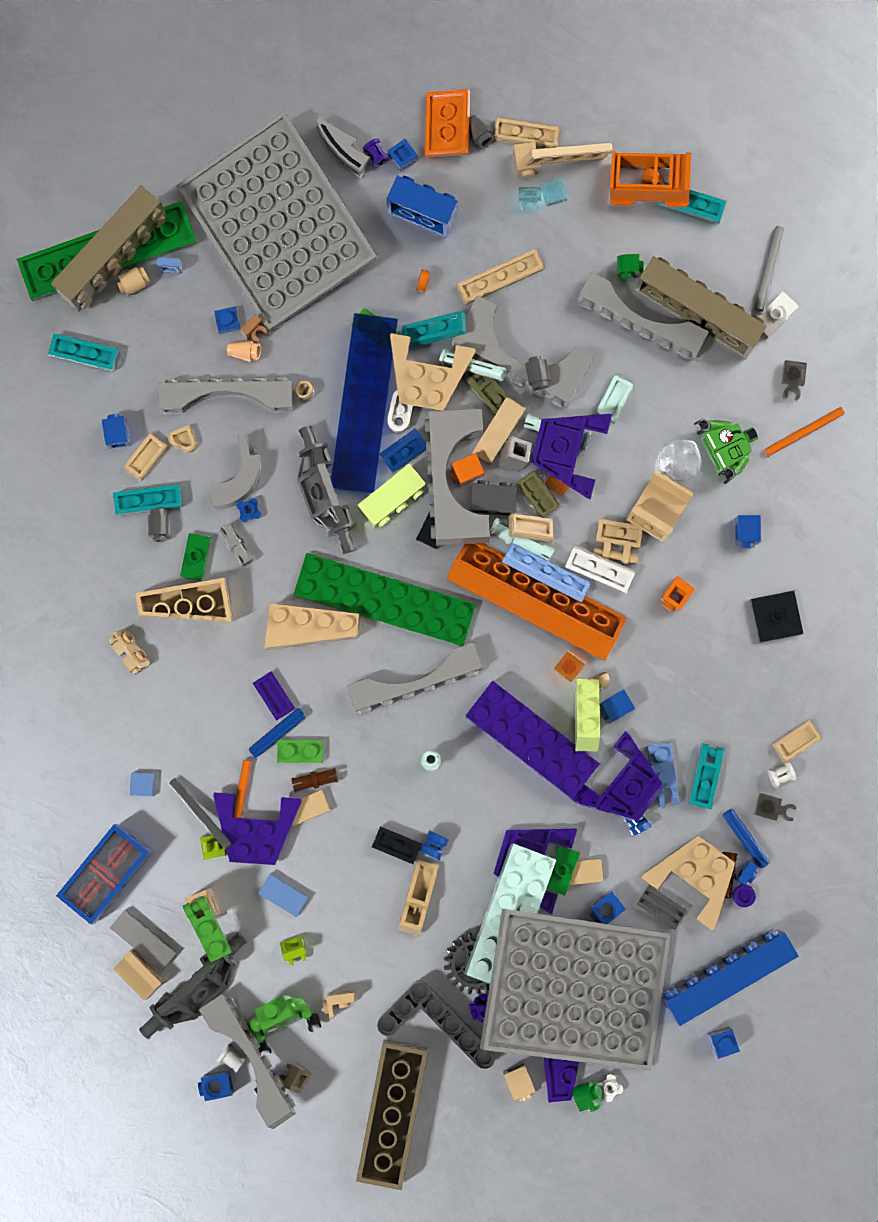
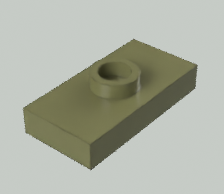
[517,469,560,518]

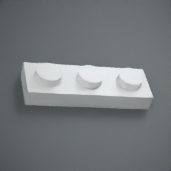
[565,545,636,593]

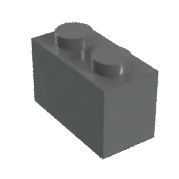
[470,480,517,516]

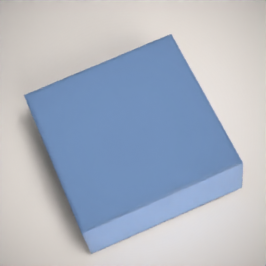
[157,257,182,273]
[130,773,155,796]

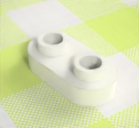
[387,390,413,433]

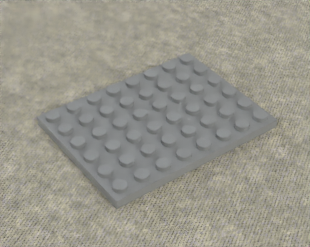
[176,111,378,331]
[480,908,671,1071]

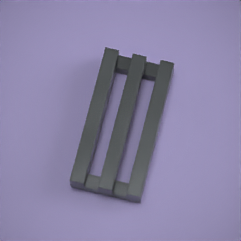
[636,885,687,929]

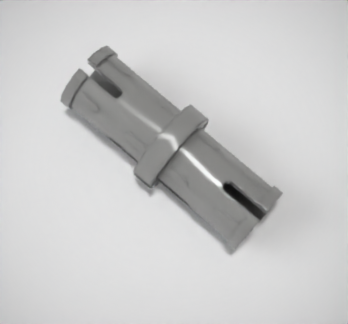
[219,522,254,567]

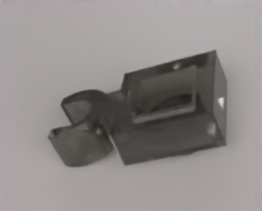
[781,360,807,401]
[754,793,796,821]

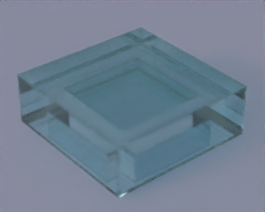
[540,178,568,206]

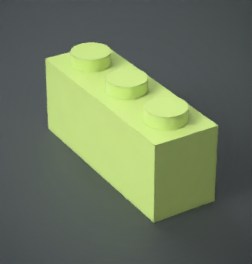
[358,464,426,528]
[575,679,600,752]

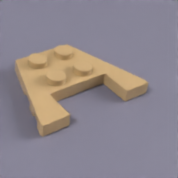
[390,333,476,411]
[641,836,735,931]

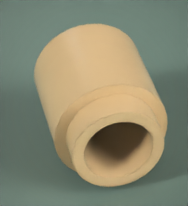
[116,267,151,296]

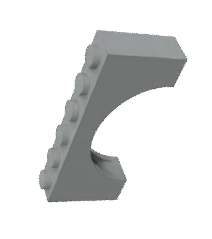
[452,295,594,408]
[425,409,490,546]

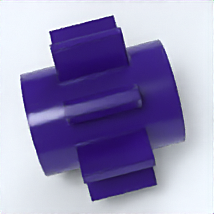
[469,995,488,1023]

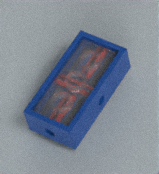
[56,824,153,925]

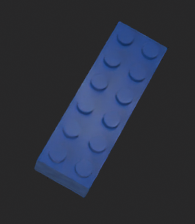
[662,928,799,1026]

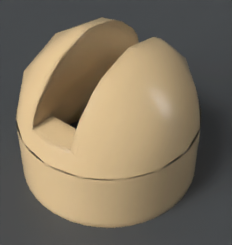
[295,381,314,400]
[591,672,610,690]

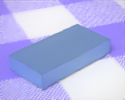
[258,874,308,917]

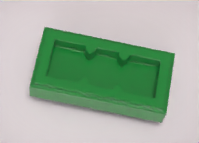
[180,533,211,581]
[546,845,580,896]

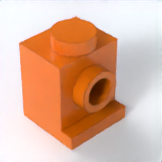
[660,576,695,613]

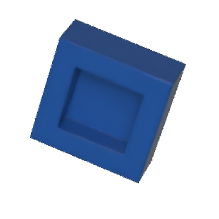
[388,139,418,171]
[214,307,240,334]
[735,861,758,885]

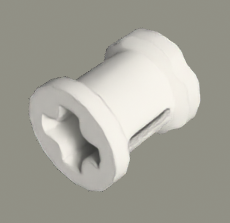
[768,762,797,789]
[217,1044,247,1074]

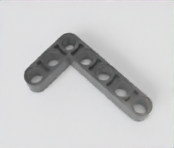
[377,981,495,1069]

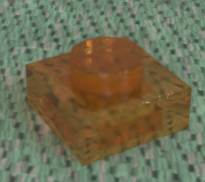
[545,475,569,497]
[554,651,585,682]

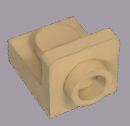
[323,990,356,1019]

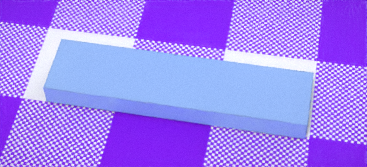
[502,543,591,602]

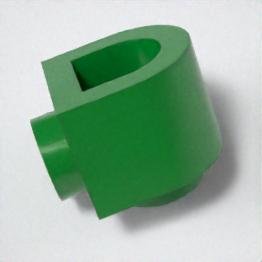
[617,254,644,280]
[573,1081,603,1112]

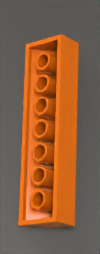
[446,543,627,661]

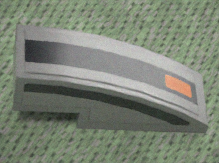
[316,117,370,178]

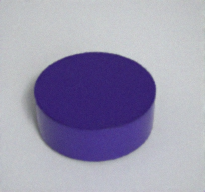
[732,884,756,907]

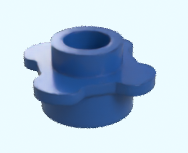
[236,498,261,522]

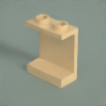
[626,471,694,543]

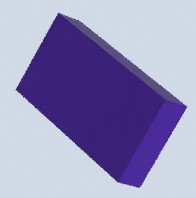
[253,671,295,721]

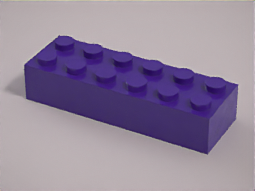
[465,681,600,800]

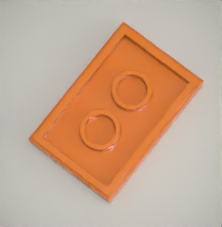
[425,89,470,158]

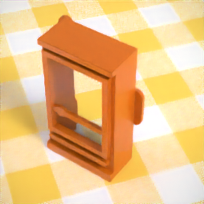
[610,151,691,207]

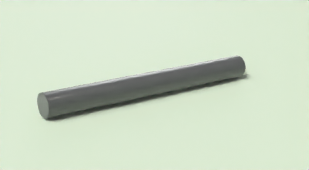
[169,778,232,850]

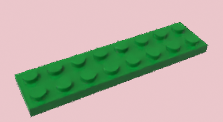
[17,201,197,301]
[293,553,476,646]

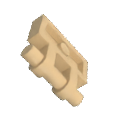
[593,519,643,564]

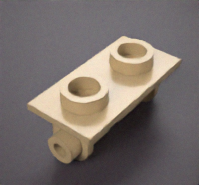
[109,629,151,675]

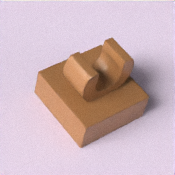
[240,314,268,343]

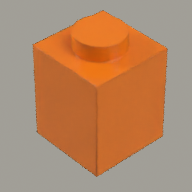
[449,453,485,487]

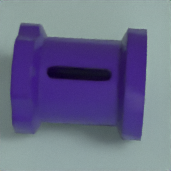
[363,138,390,168]

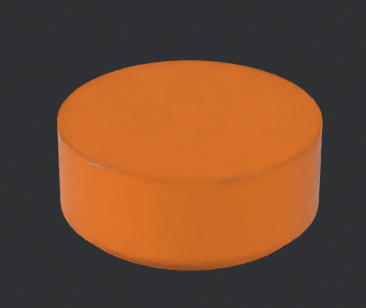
[641,168,664,185]
[416,269,430,292]

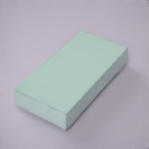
[595,375,634,424]

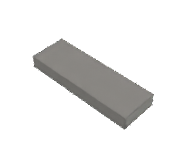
[110,910,177,971]

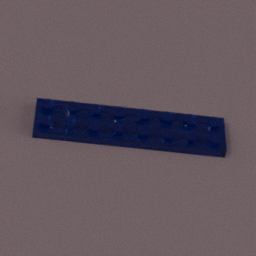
[331,313,398,494]

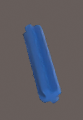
[248,708,305,758]
[723,809,770,868]

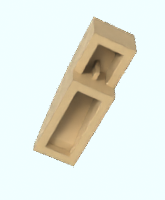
[398,859,439,936]

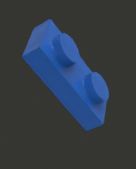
[379,428,426,473]

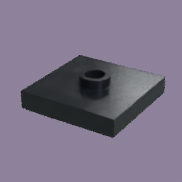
[750,591,804,643]

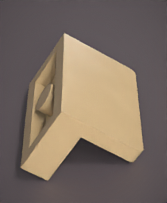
[114,949,164,1000]

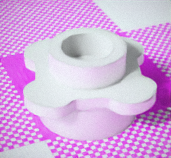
[597,1074,623,1102]

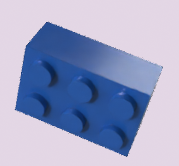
[386,175,458,237]

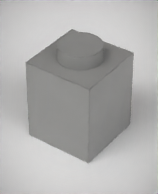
[499,437,532,472]

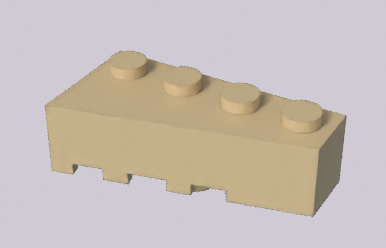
[135,577,234,622]
[264,604,360,650]

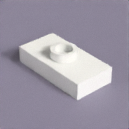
[758,292,799,339]

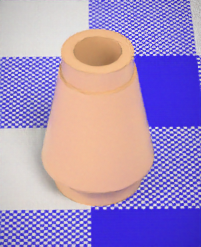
[227,340,261,362]

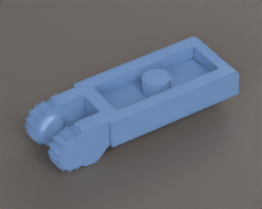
[647,742,679,808]

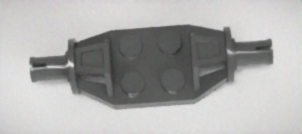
[297,425,357,554]
[139,932,247,1040]

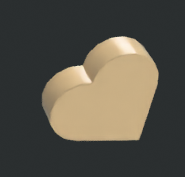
[168,425,197,453]

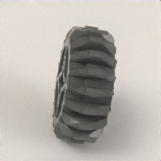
[444,932,489,994]

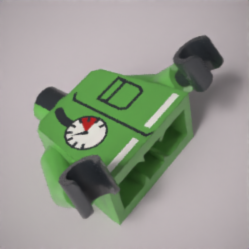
[694,419,758,484]
[248,995,321,1054]

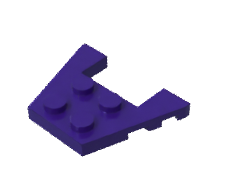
[531,414,612,499]
[572,731,665,822]
[213,792,302,865]
[493,828,577,914]

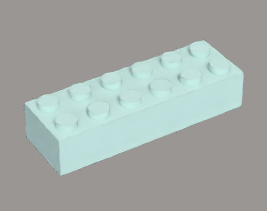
[464,844,556,984]

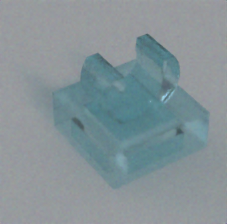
[519,187,541,210]

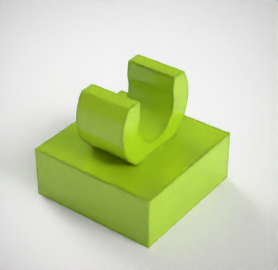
[200,835,226,860]
[280,935,306,965]

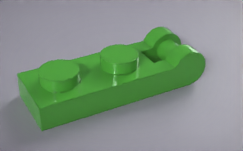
[183,896,232,962]

